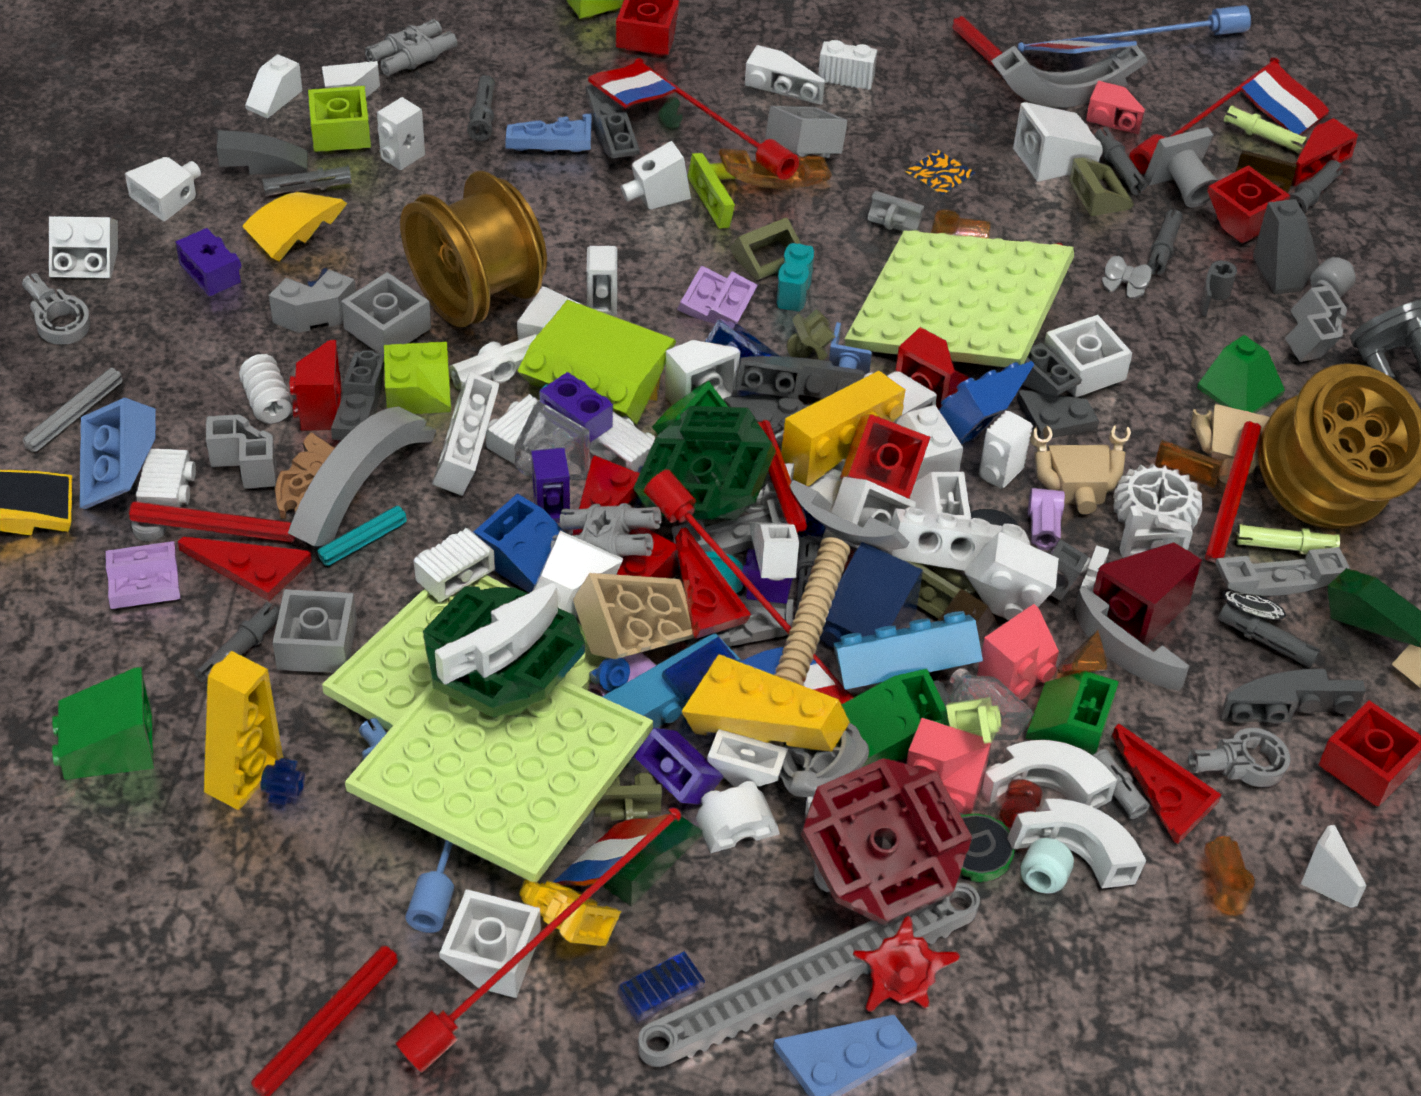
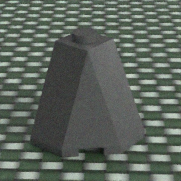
[1253,199,1319,295]

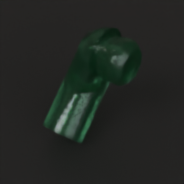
[658,97,683,128]

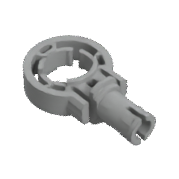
[22,273,90,345]
[1188,728,1290,787]

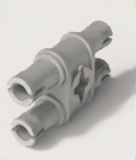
[365,19,457,77]
[551,503,661,558]

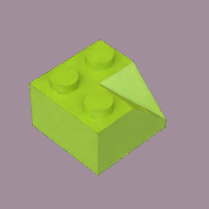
[308,85,371,152]
[384,342,451,414]

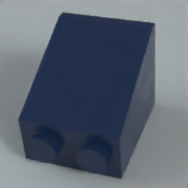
[819,542,923,647]

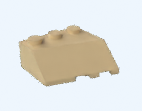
[573,573,695,659]

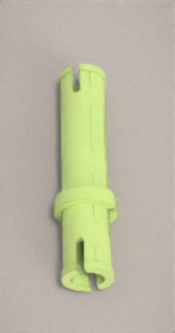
[1224,105,1308,154]
[1236,524,1340,555]

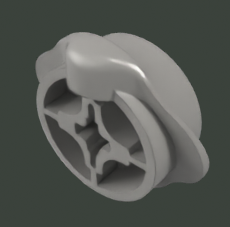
[779,723,869,797]

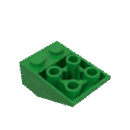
[842,669,950,767]

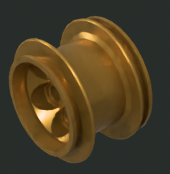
[400,170,547,327]
[1258,364,1421,529]

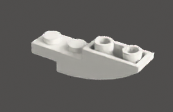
[435,582,558,685]

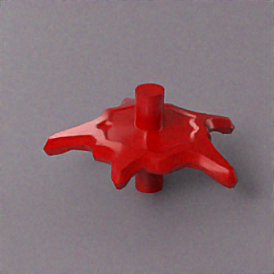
[852,916,960,1012]

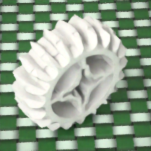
[1113,463,1202,529]

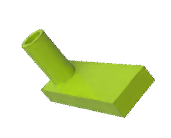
[687,153,740,229]

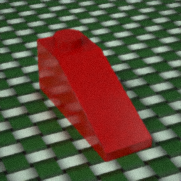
[1292,118,1358,187]

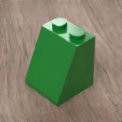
[52,667,154,780]

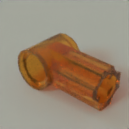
[931,209,990,239]
[1204,836,1255,916]

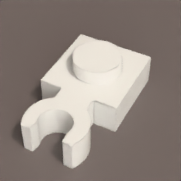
[1080,545,1109,592]

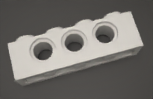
[432,372,500,496]
[888,507,1030,571]

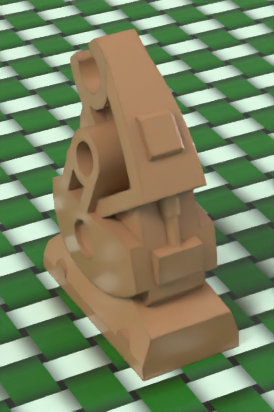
[274,432,335,519]

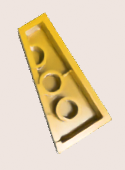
[781,370,906,487]
[204,651,284,810]
[681,654,850,752]

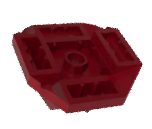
[801,758,972,925]

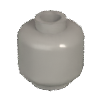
[1310,257,1356,298]

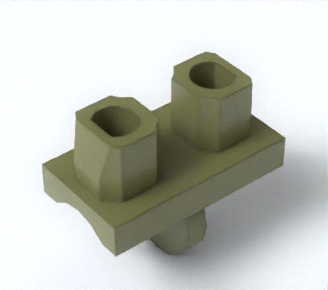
[786,309,836,360]
[595,773,662,821]

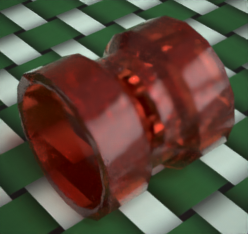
[999,779,1043,828]

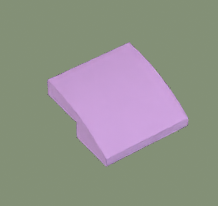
[677,265,758,326]
[106,541,180,609]

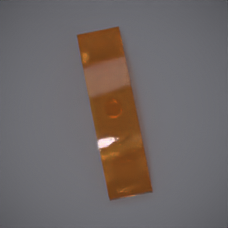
[719,149,832,189]

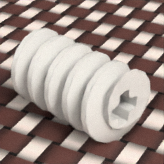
[239,354,293,424]

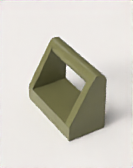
[1069,157,1134,216]
[729,217,801,280]
[908,561,981,619]

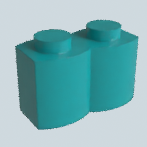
[776,243,814,312]

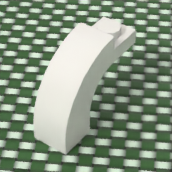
[981,740,1117,808]
[1007,799,1146,888]

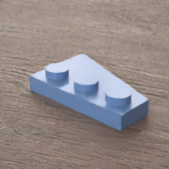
[506,113,592,152]
[773,1015,917,1096]

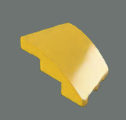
[242,192,347,262]

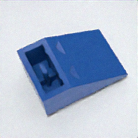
[939,361,1034,444]
[473,493,566,593]

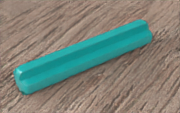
[318,506,407,566]

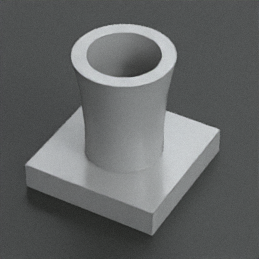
[1144,127,1219,207]

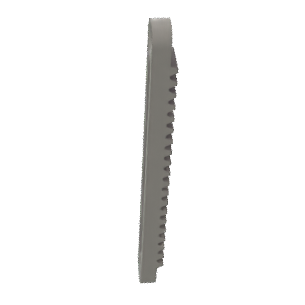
[638,882,980,1067]

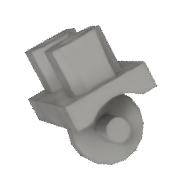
[867,191,924,231]

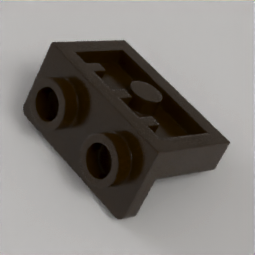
[1235,150,1297,194]

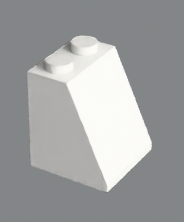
[1013,102,1103,182]

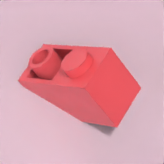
[1086,80,1145,135]

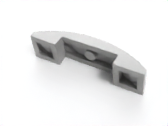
[790,480,910,550]
[671,498,807,554]
[1215,547,1350,596]
[1074,586,1189,691]

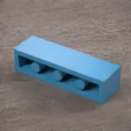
[833,611,983,690]
[602,633,740,728]

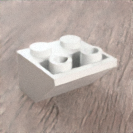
[49,216,118,278]
[910,472,971,544]

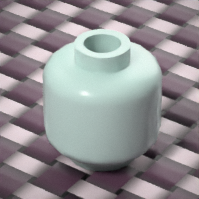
[1020,838,1074,894]

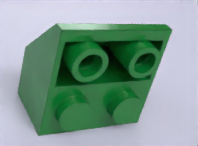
[1026,671,1119,756]

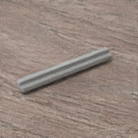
[23,368,123,453]

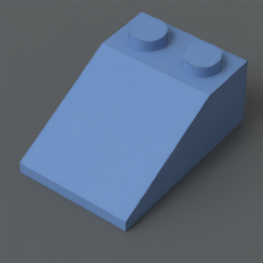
[80,397,156,509]

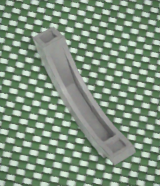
[991,40,1148,108]
[288,407,436,546]

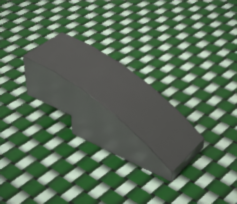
[216,130,308,175]

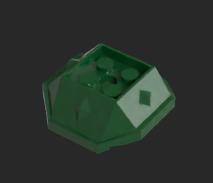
[633,406,776,521]
[423,586,585,718]

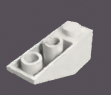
[745,45,825,105]
[750,522,799,581]

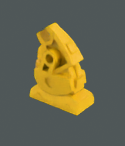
[519,879,622,946]

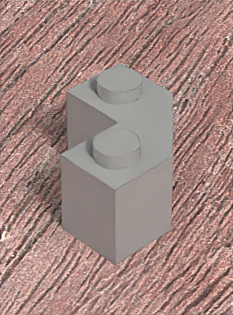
[269,270,356,333]
[1285,285,1347,362]
[206,414,277,488]

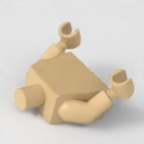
[1191,404,1270,483]
[1029,425,1131,514]

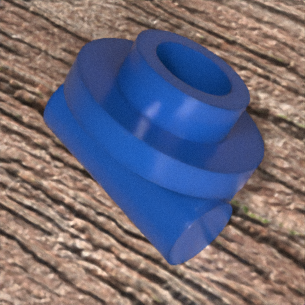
[589,658,630,691]

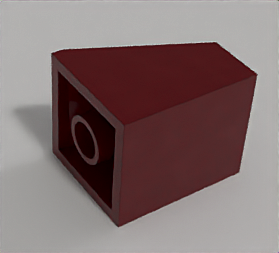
[1093,542,1202,646]

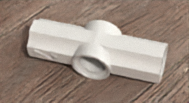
[449,334,537,391]

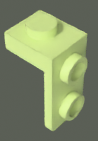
[946,697,1002,744]

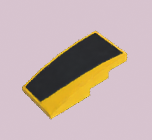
[0,470,72,536]

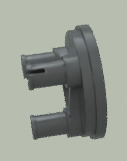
[1350,300,1421,378]

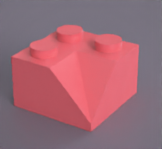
[976,604,1059,707]
[906,718,991,815]

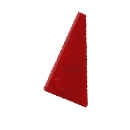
[572,456,640,536]
[675,527,752,638]
[177,536,312,601]
[1111,723,1222,844]

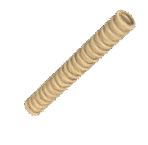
[753,537,850,747]

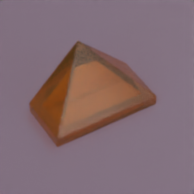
[1154,440,1223,488]
[1057,630,1107,674]

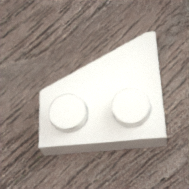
[1119,506,1193,558]

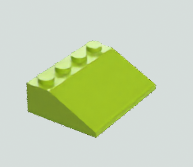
[517,299,676,425]

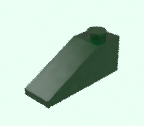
[1327,568,1421,648]
[603,816,703,907]

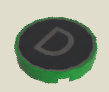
[959,813,1015,882]

